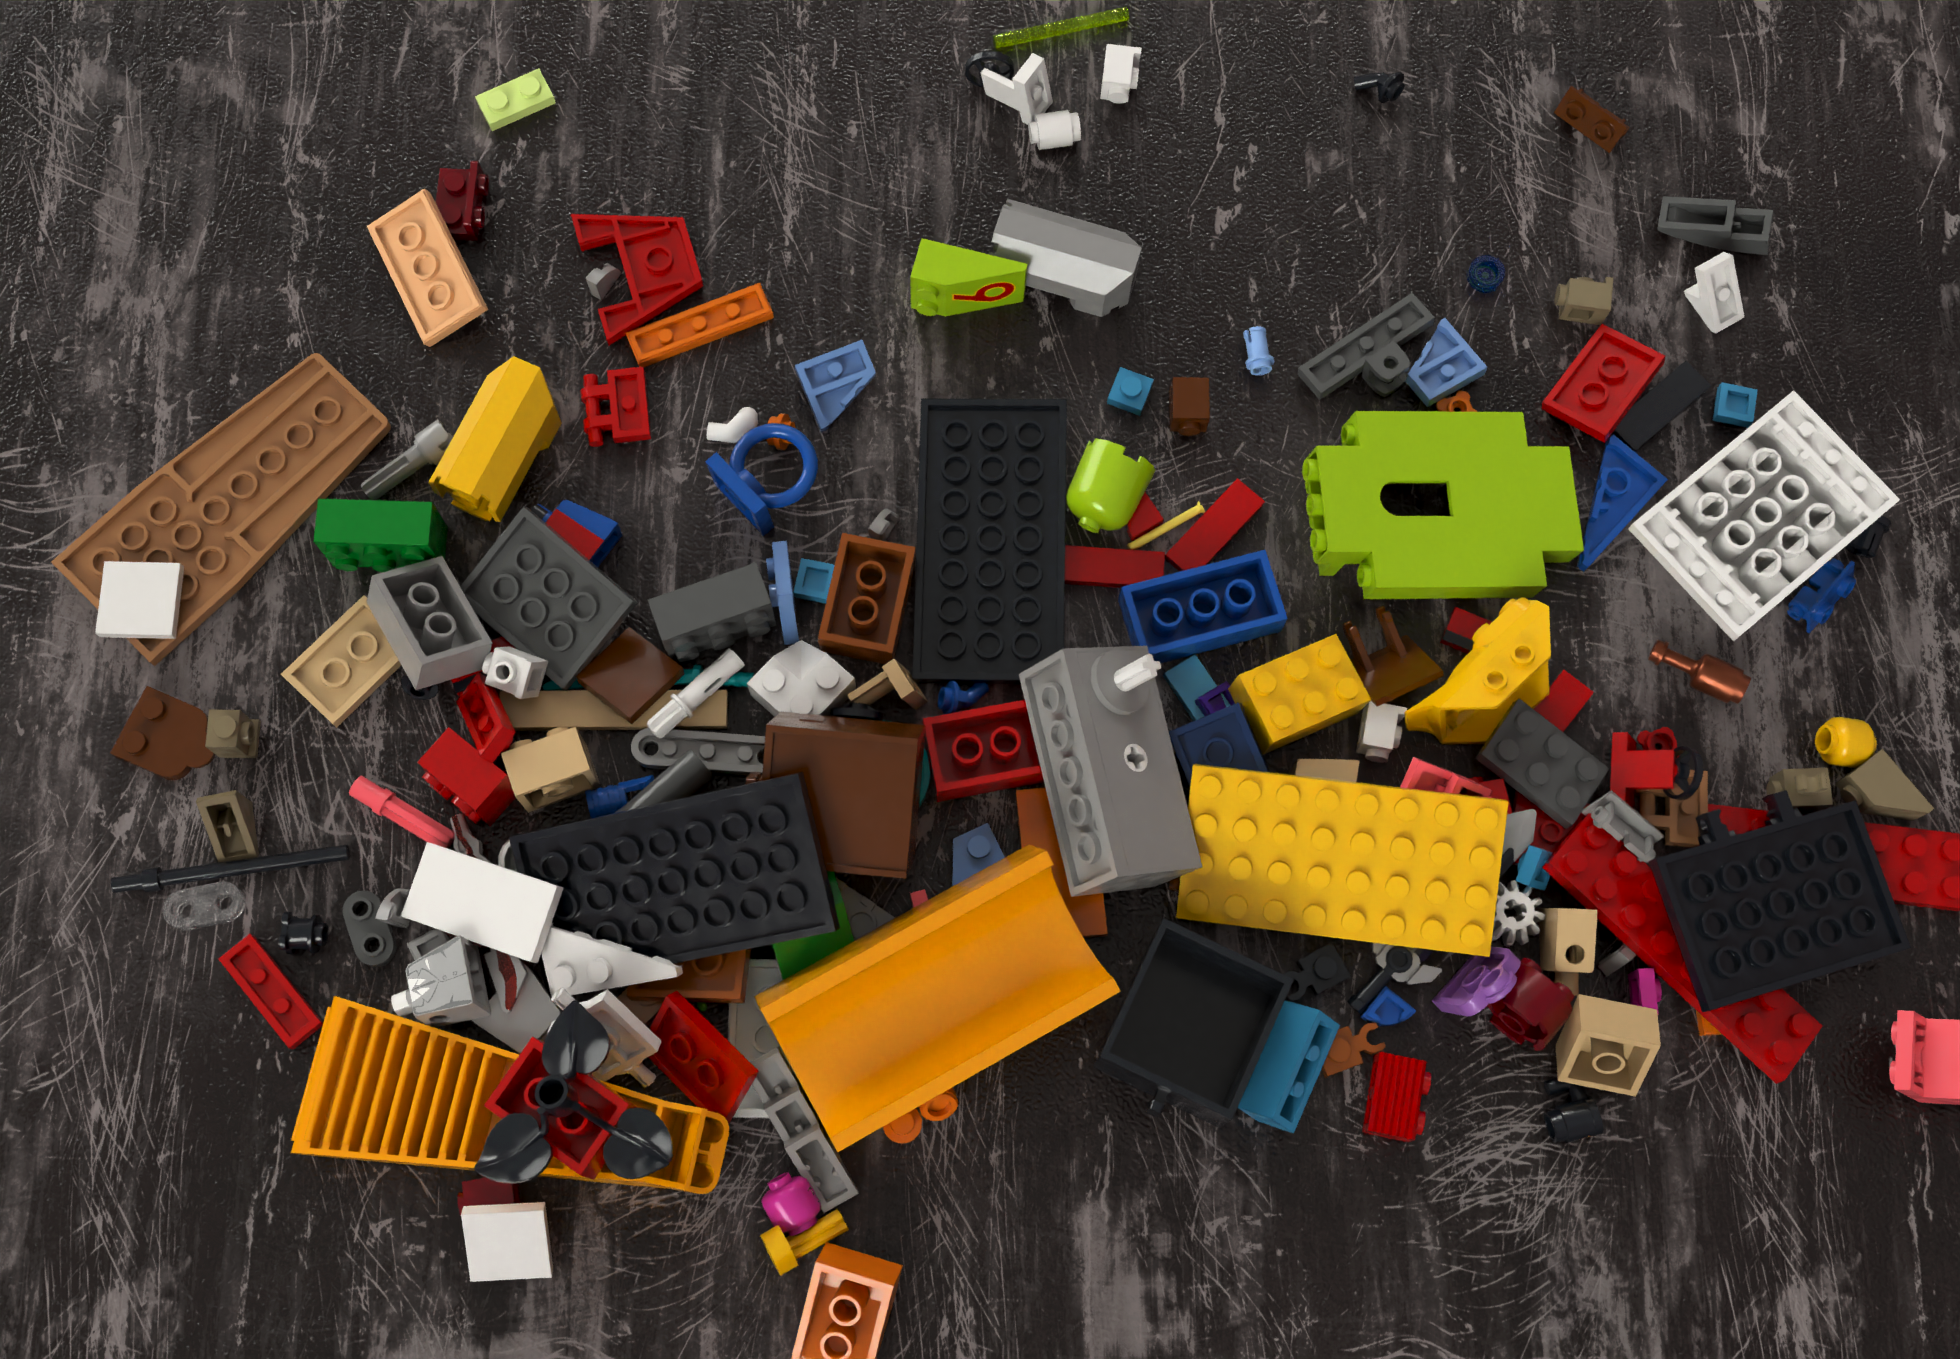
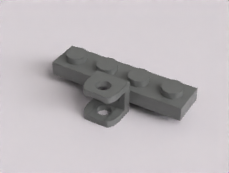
[1297,293,1435,400]

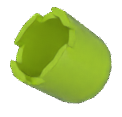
[1066,438,1156,533]

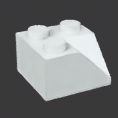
[747,640,856,717]

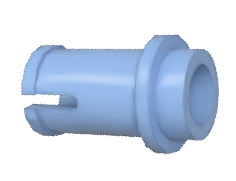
[1243,326,1274,375]

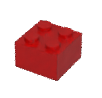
[417,727,516,827]

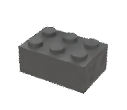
[648,562,776,663]

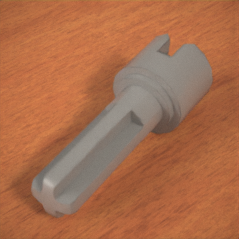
[361,419,453,500]

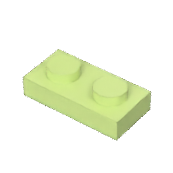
[475,68,556,131]

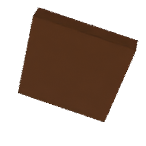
[576,627,685,724]

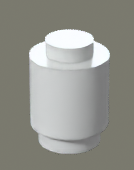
[1028,110,1081,150]

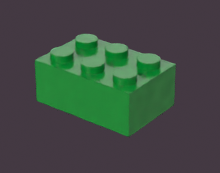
[313,499,448,572]

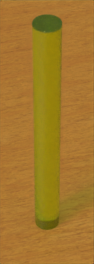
[993,7,1129,49]

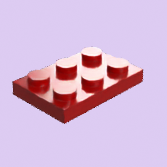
[1542,324,1665,443]
[648,991,759,1124]

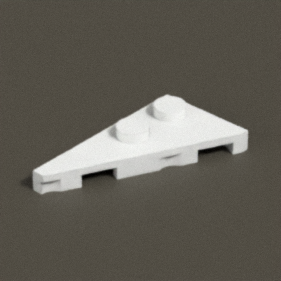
[541,923,683,997]

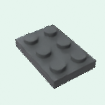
[1475,699,1609,829]

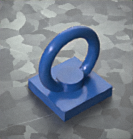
[705,423,818,536]

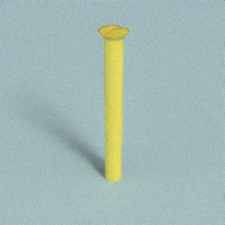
[1127,501,1205,550]

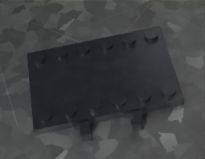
[1649,790,1911,1012]

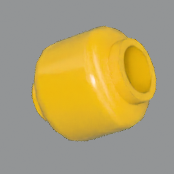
[1815,717,1877,768]

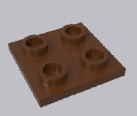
[1343,605,1444,707]

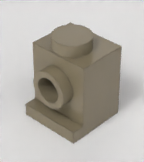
[1554,277,1613,325]
[205,709,261,758]

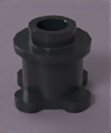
[279,912,328,954]

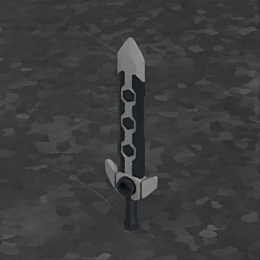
[1347,809,1537,1015]

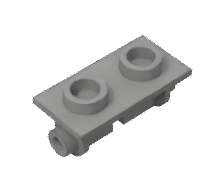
[1582,790,1664,863]

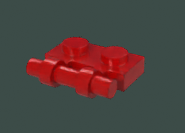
[581,367,651,447]

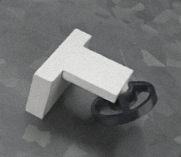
[965,51,1053,125]

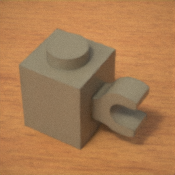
[1767,768,1833,814]

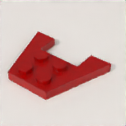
[571,214,704,346]

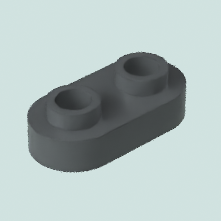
[343,891,397,967]

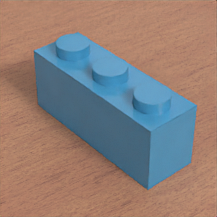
[1238,1000,1340,1134]

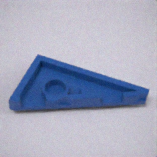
[1577,434,1668,572]

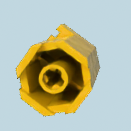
[428,356,562,522]

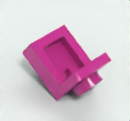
[1628,968,1662,1015]

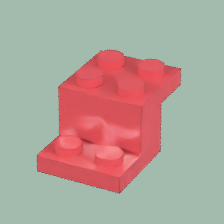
[1889,1010,1960,1105]

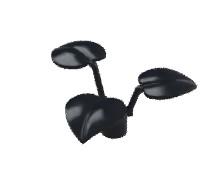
[474,1000,673,1183]

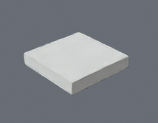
[95,561,184,639]
[461,1202,553,1282]

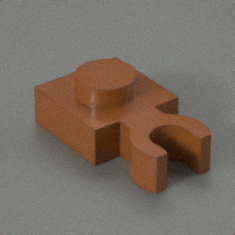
[1322,1023,1386,1078]

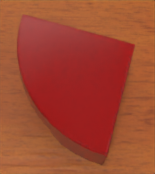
[1127,492,1164,541]

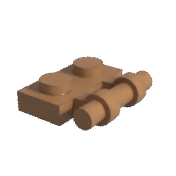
[1636,770,1708,847]

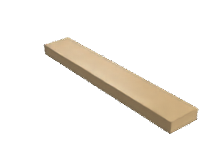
[500,690,728,731]

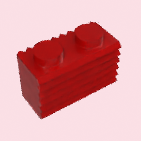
[1362,1052,1431,1142]

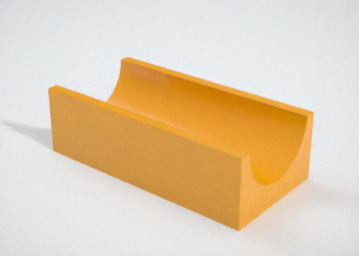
[754,844,1121,1152]

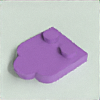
[1432,946,1521,1017]

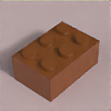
[818,533,916,664]

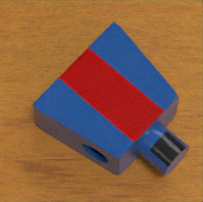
[531,500,623,567]

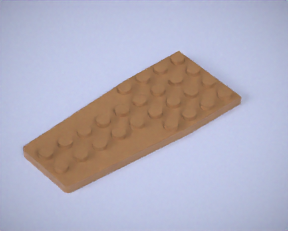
[51,353,391,666]

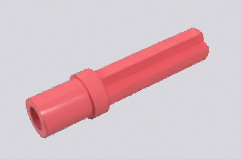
[349,776,455,848]

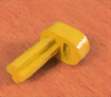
[760,1209,849,1276]

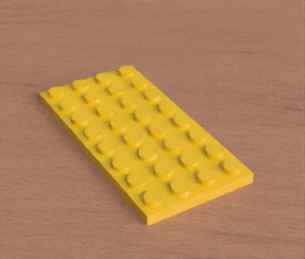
[1176,764,1508,957]

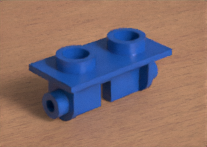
[1787,558,1856,634]

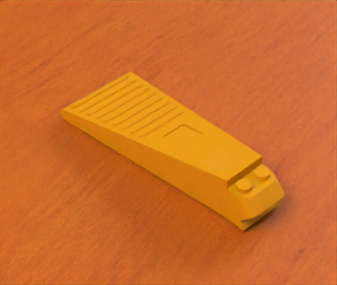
[291,996,729,1194]

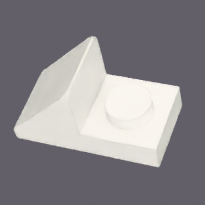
[1684,252,1744,334]

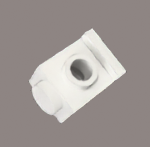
[1100,44,1141,104]
[482,646,548,699]
[1356,701,1407,762]

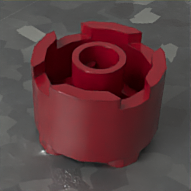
[1485,957,1575,1051]

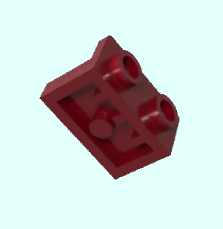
[435,161,489,241]

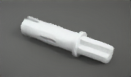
[647,648,745,738]

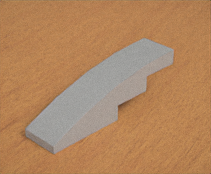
[750,1047,859,1213]

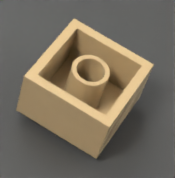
[501,726,601,813]
[1556,994,1661,1097]

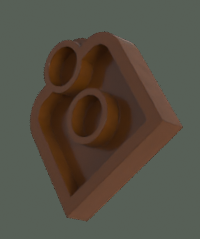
[110,686,215,780]

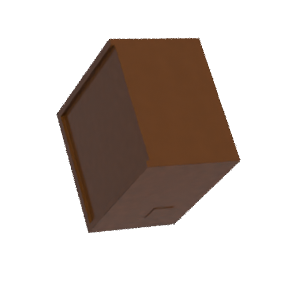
[745,712,926,879]

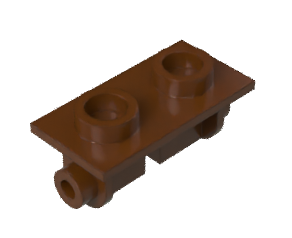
[1554,86,1630,153]

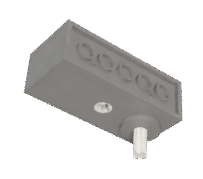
[1019,646,1202,897]

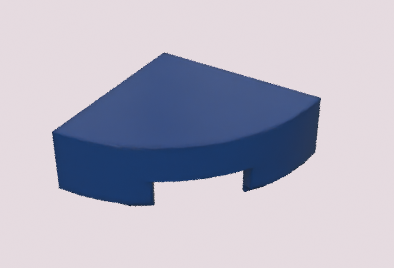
[1360,986,1416,1026]

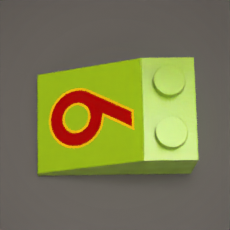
[910,238,1028,317]

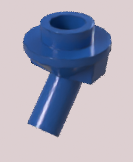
[938,681,989,715]

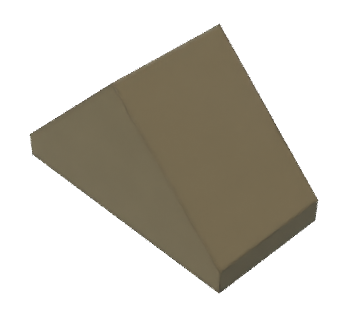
[196,790,259,863]

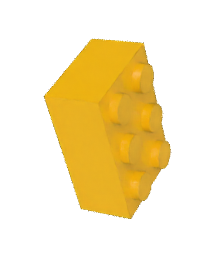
[1228,634,1371,755]

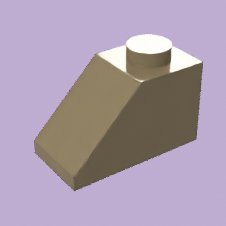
[1835,749,1934,821]

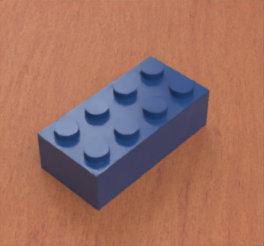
[1118,550,1288,664]

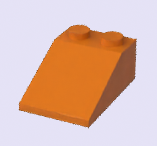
[791,1242,903,1359]

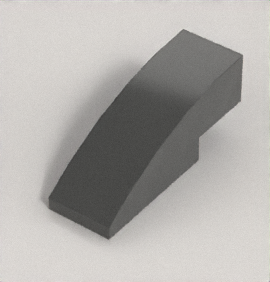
[1657,196,1773,255]

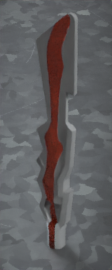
[450,814,528,1013]

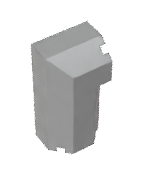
[989,199,1142,317]

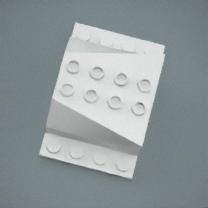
[1628,390,1900,641]

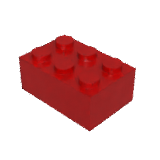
[923,700,1044,802]
[484,1036,638,1180]

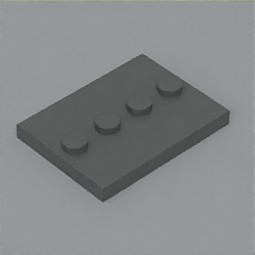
[460,506,638,690]

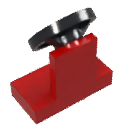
[1610,732,1704,809]

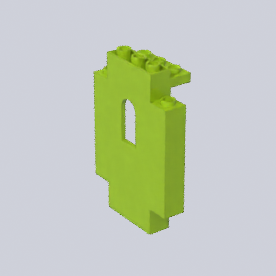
[1302,411,1584,599]

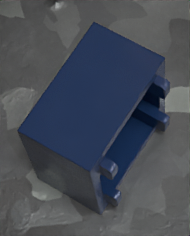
[1169,702,1271,786]

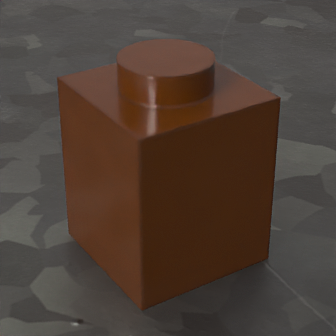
[1169,377,1210,436]

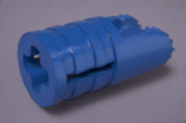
[585,775,654,818]

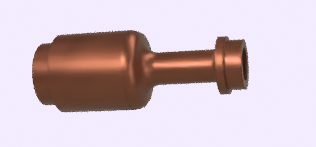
[1648,639,1751,704]

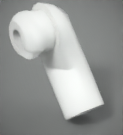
[707,407,758,443]

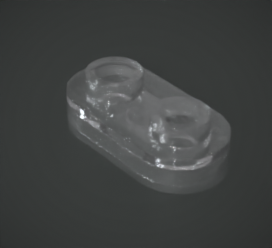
[163,881,246,931]

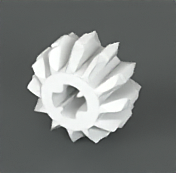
[1492,880,1545,947]

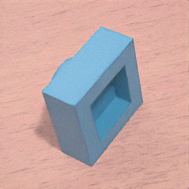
[1107,367,1154,416]
[1713,382,1758,428]
[793,558,835,604]
[1515,845,1553,891]

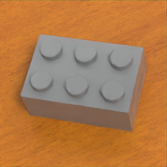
[367,556,493,690]

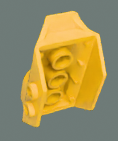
[1404,597,1551,744]

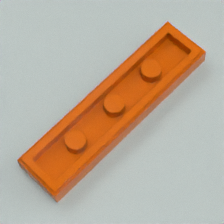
[626,283,774,367]

